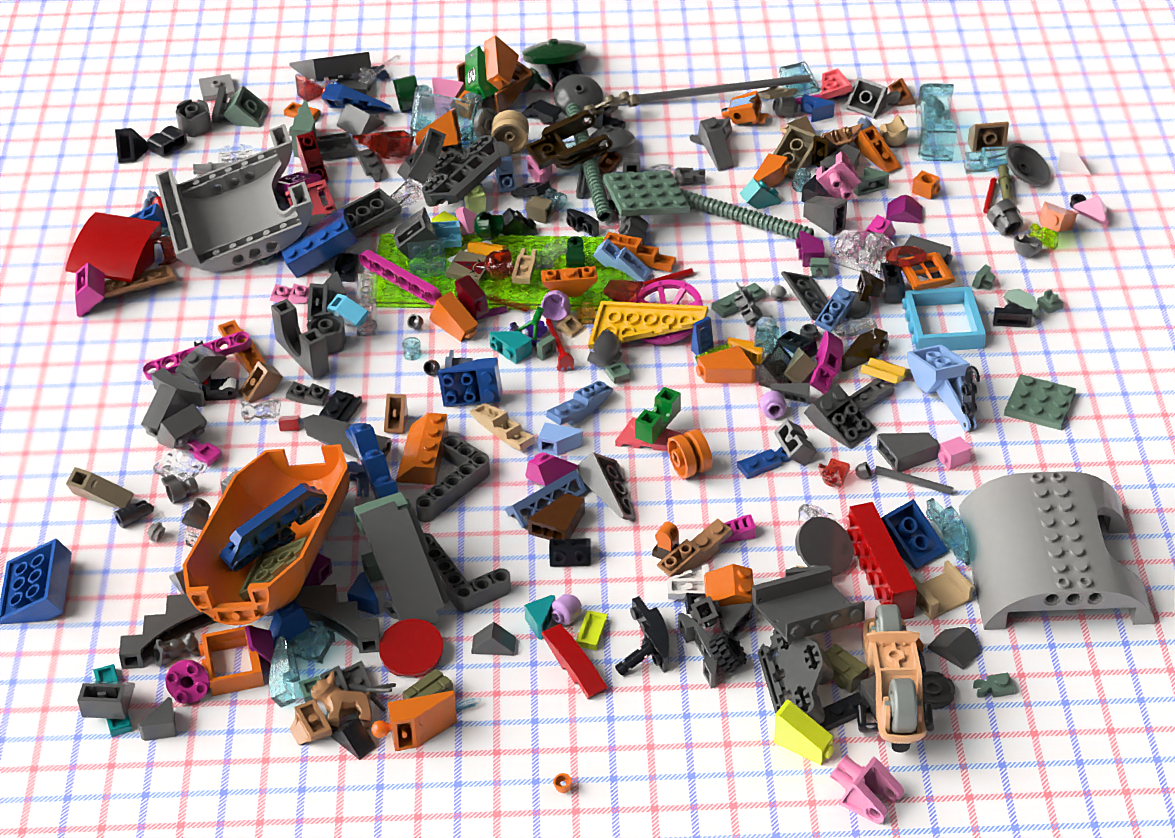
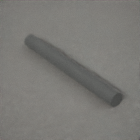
[874,466,954,495]

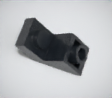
[522,99,563,124]

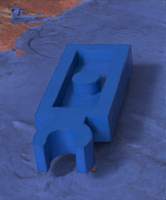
[737,447,792,479]

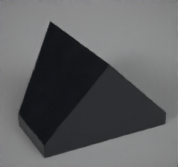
[115,128,149,163]

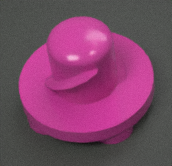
[165,660,210,703]

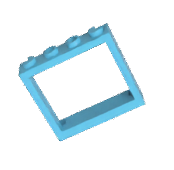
[902,287,986,351]

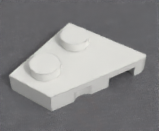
[667,564,709,599]

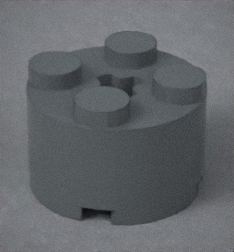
[175,99,211,137]
[307,312,346,353]

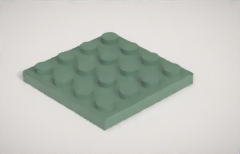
[603,170,690,216]

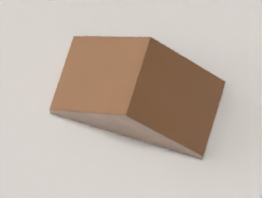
[384,393,408,433]

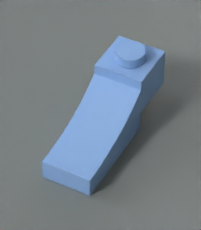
[593,238,651,284]

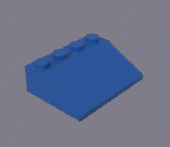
[282,207,358,278]
[0,538,72,624]

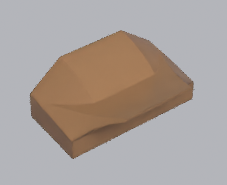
[289,699,332,745]

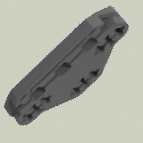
[421,135,502,207]
[757,628,834,725]

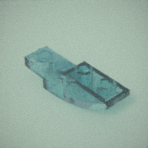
[754,315,779,354]
[926,498,971,566]

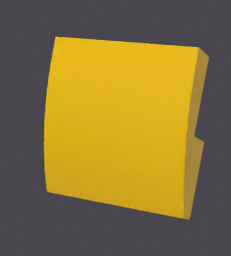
[860,358,910,384]

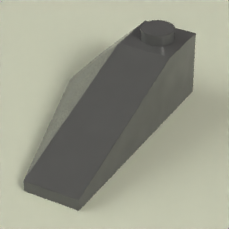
[577,452,636,522]

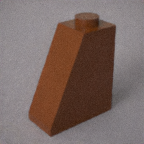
[528,493,585,540]

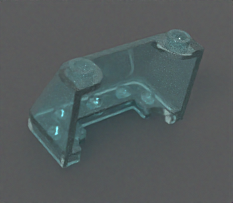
[410,84,482,145]

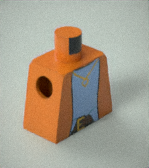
[721,90,762,124]

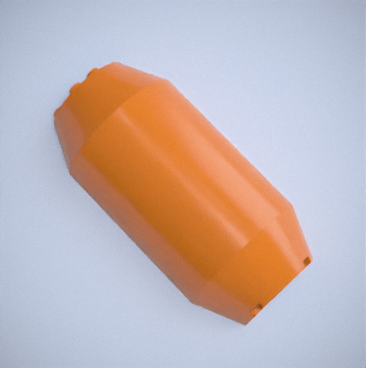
[182,444,350,625]

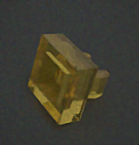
[576,302,596,325]

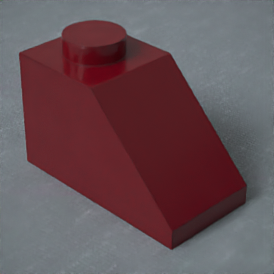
[454,275,489,318]

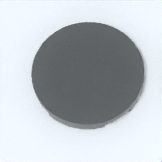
[795,517,853,577]

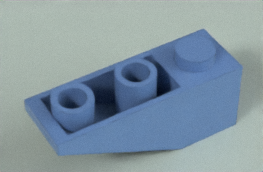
[814,286,855,332]

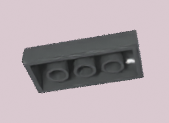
[324,188,402,237]

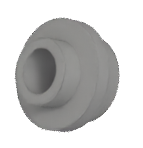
[147,522,166,542]

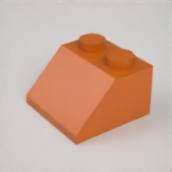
[704,564,754,607]

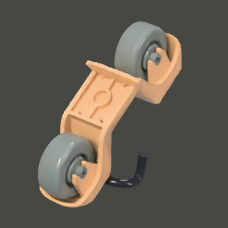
[857,604,935,753]

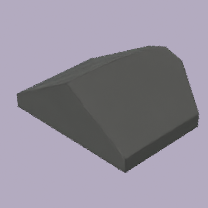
[927,627,980,669]

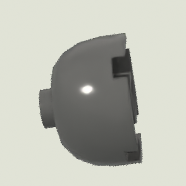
[587,328,622,367]

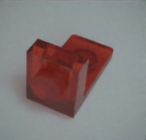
[818,458,851,488]

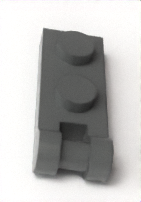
[849,378,895,412]

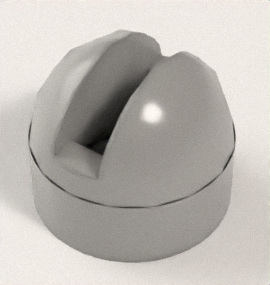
[771,284,787,301]

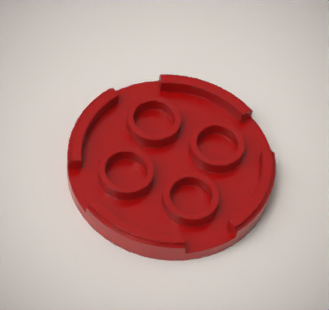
[379,619,444,678]

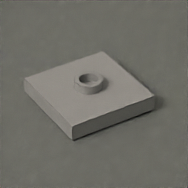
[198,74,235,101]

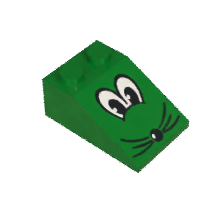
[465,45,501,102]

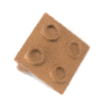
[821,123,864,146]

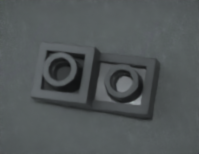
[286,381,330,405]

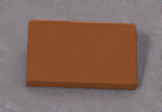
[888,78,916,106]
[597,151,622,177]

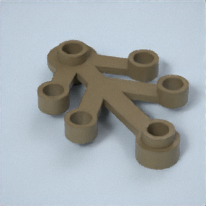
[584,91,642,118]

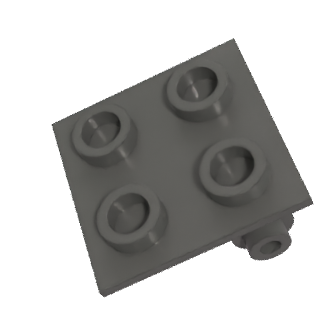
[734,282,764,327]

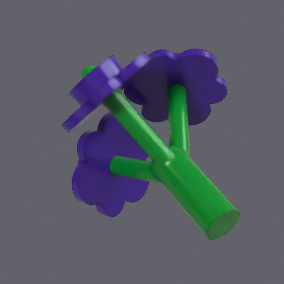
[510,307,548,347]

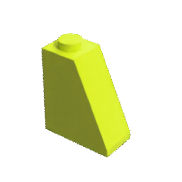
[774,700,834,765]

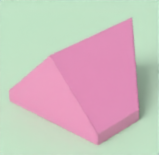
[1073,196,1110,227]

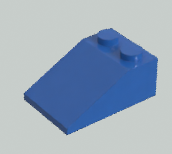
[881,499,948,570]

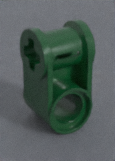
[566,236,585,268]

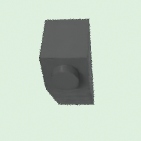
[698,117,734,171]

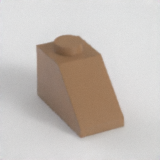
[239,361,284,403]

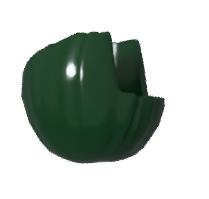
[473,211,504,241]

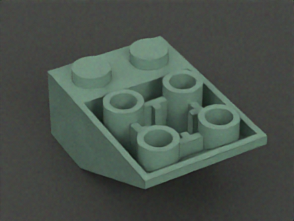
[289,100,317,158]

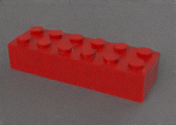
[846,501,917,620]

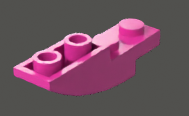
[810,331,843,394]

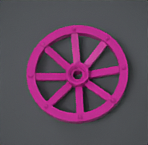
[630,280,703,345]

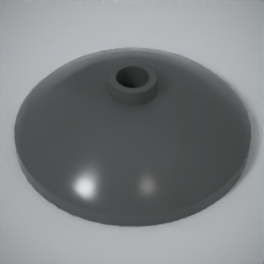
[553,74,603,115]
[589,125,635,152]
[1006,143,1051,186]

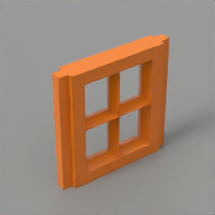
[898,252,955,291]

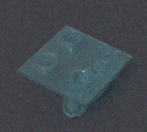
[407,239,447,278]

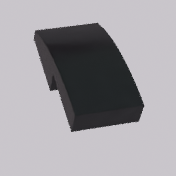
[566,208,599,238]

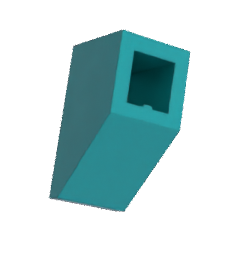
[739,178,782,210]
[489,331,532,364]

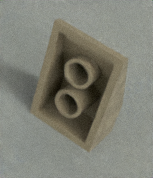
[773,125,820,180]

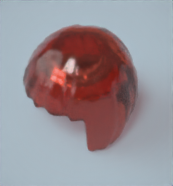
[152,236,179,266]
[484,249,514,279]

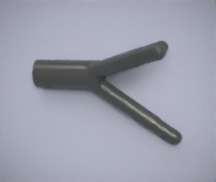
[349,683,396,712]

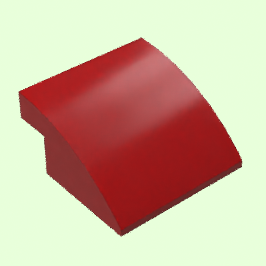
[65,212,162,283]

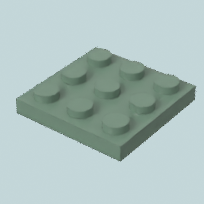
[1004,374,1076,430]

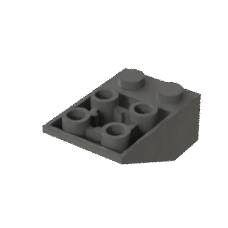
[394,207,439,260]
[804,384,876,449]

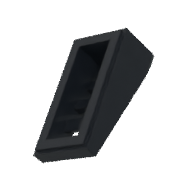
[777,331,818,358]

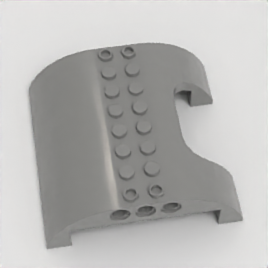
[155,124,313,271]
[959,471,1155,630]

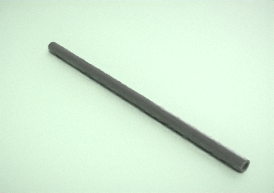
[615,74,811,104]

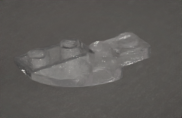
[390,170,435,208]
[357,272,377,336]

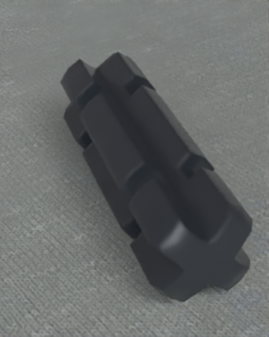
[615,642,654,675]

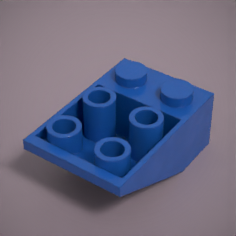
[437,357,503,406]

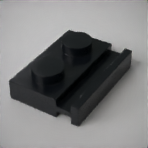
[319,390,362,423]

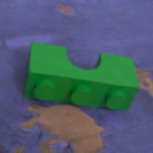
[635,387,681,444]

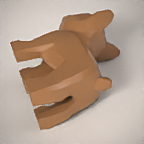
[311,671,372,729]

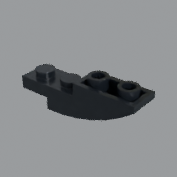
[630,596,669,673]

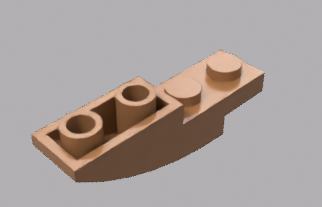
[656,518,733,577]

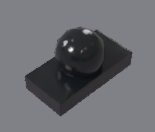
[993,302,1032,327]

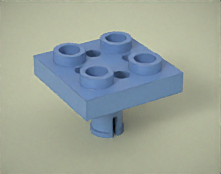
[346,461,369,497]

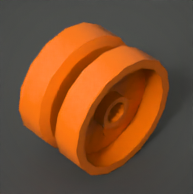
[667,429,712,479]

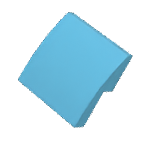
[426,220,462,249]

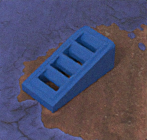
[691,316,714,357]

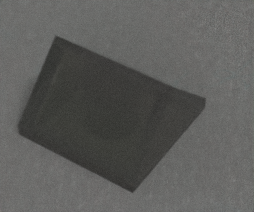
[759,341,792,389]

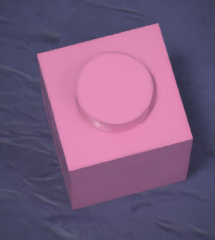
[938,436,971,470]

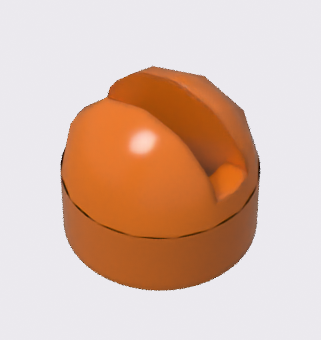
[553,773,573,794]

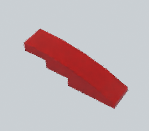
[541,624,608,699]

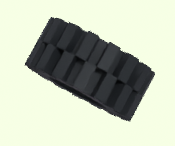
[709,630,747,673]

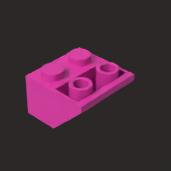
[75,263,105,318]

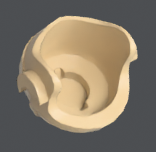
[879,115,908,146]

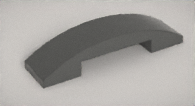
[678,613,717,688]

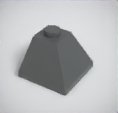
[175,345,227,384]

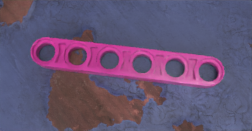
[359,250,442,305]
[143,331,252,380]

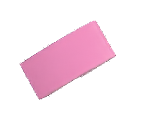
[270,283,309,304]

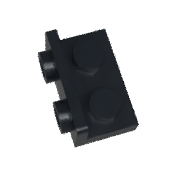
[329,251,360,282]
[549,538,591,567]

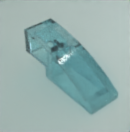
[964,147,1009,174]
[269,635,300,708]

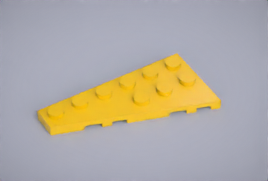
[588,301,709,350]

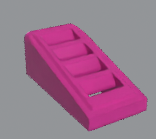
[722,514,756,544]

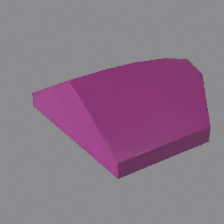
[886,195,923,224]
[245,625,275,671]

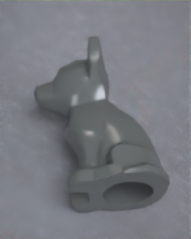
[153,632,201,667]

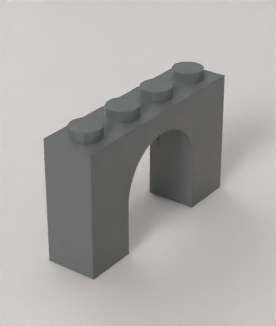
[271,299,330,380]

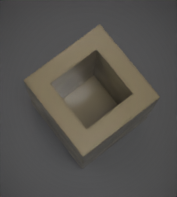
[525,195,553,224]

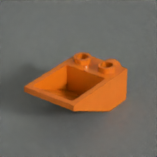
[371,690,457,752]

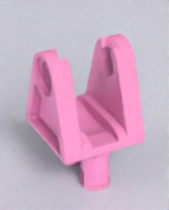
[816,151,861,201]
[830,754,904,824]

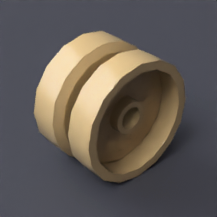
[491,110,529,154]

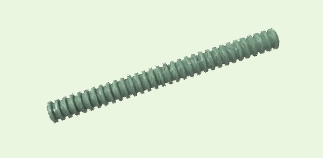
[566,103,613,222]
[680,188,814,239]

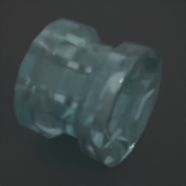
[402,337,422,361]

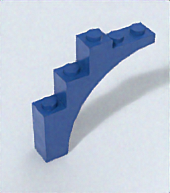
[345,423,398,499]

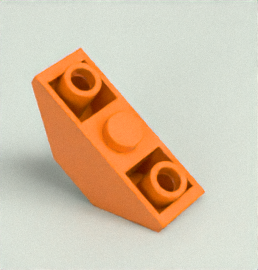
[541,266,598,297]

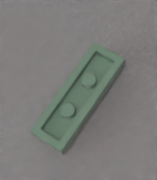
[711,282,766,318]

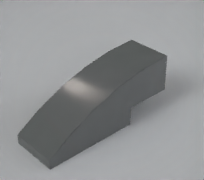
[151,367,206,407]

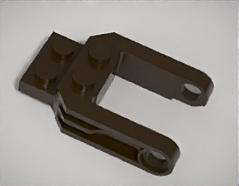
[525,110,613,170]

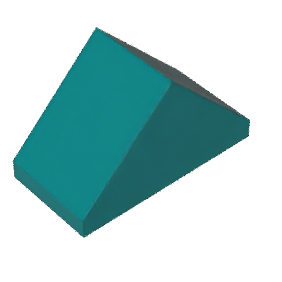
[524,595,555,640]

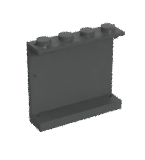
[752,566,865,642]

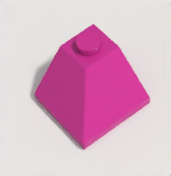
[525,452,578,486]

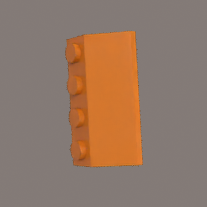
[396,413,449,485]

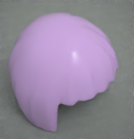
[541,290,571,321]

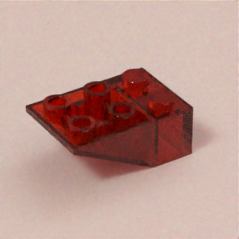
[352,130,415,159]

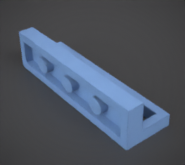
[505,470,587,528]

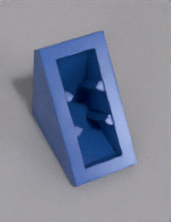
[347,572,380,615]

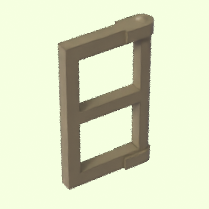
[757,86,797,99]

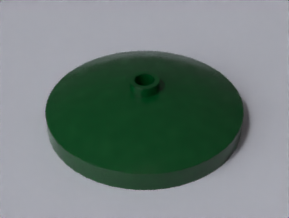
[522,38,587,65]

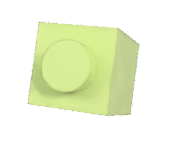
[464,185,486,214]

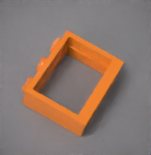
[199,625,264,696]

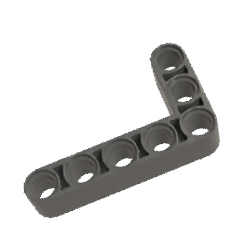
[416,435,490,522]
[424,533,511,612]

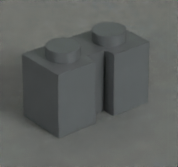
[774,419,817,466]

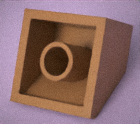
[967,121,1009,154]

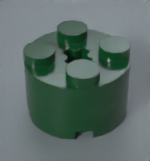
[393,75,423,112]

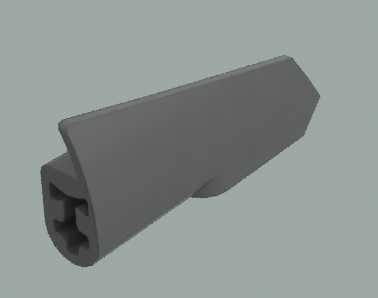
[302,414,392,460]

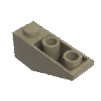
[66,467,134,509]

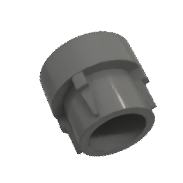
[987,199,1023,236]

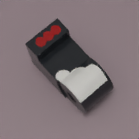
[202,375,240,401]

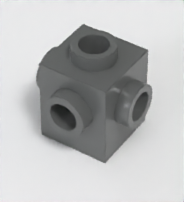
[690,595,722,628]

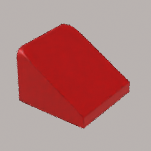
[278,415,300,431]

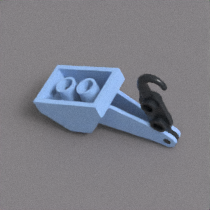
[907,344,980,431]

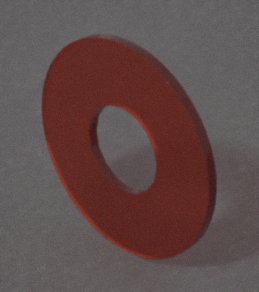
[885,246,927,267]

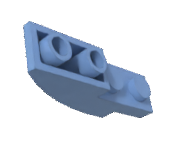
[546,380,613,426]

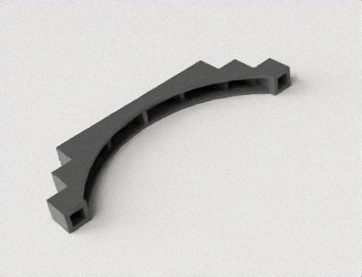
[119,584,380,669]

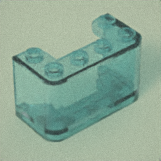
[916,83,957,161]

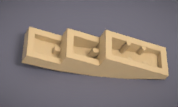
[469,403,536,451]

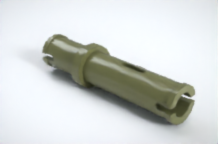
[998,165,1014,201]

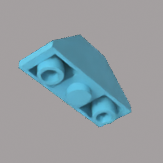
[327,294,369,327]

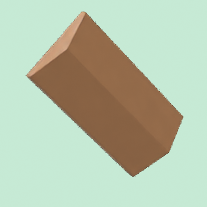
[103,265,176,300]

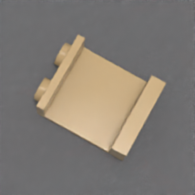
[912,560,974,620]

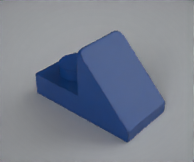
[800,94,835,122]

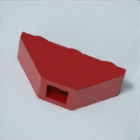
[296,131,329,181]

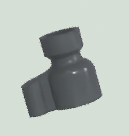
[161,474,199,503]

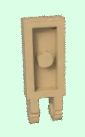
[512,248,537,284]

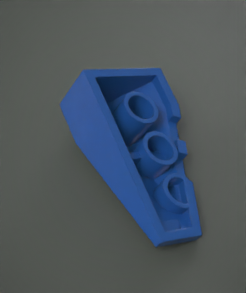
[321,82,393,113]

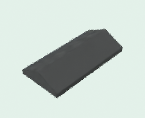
[781,271,829,321]

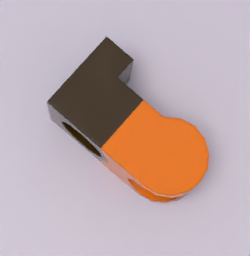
[652,521,679,560]

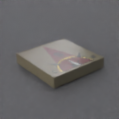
[445,250,493,285]

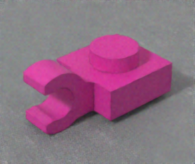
[188,438,222,467]

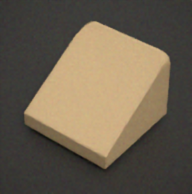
[555,313,584,337]

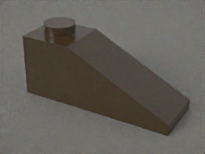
[841,325,889,372]

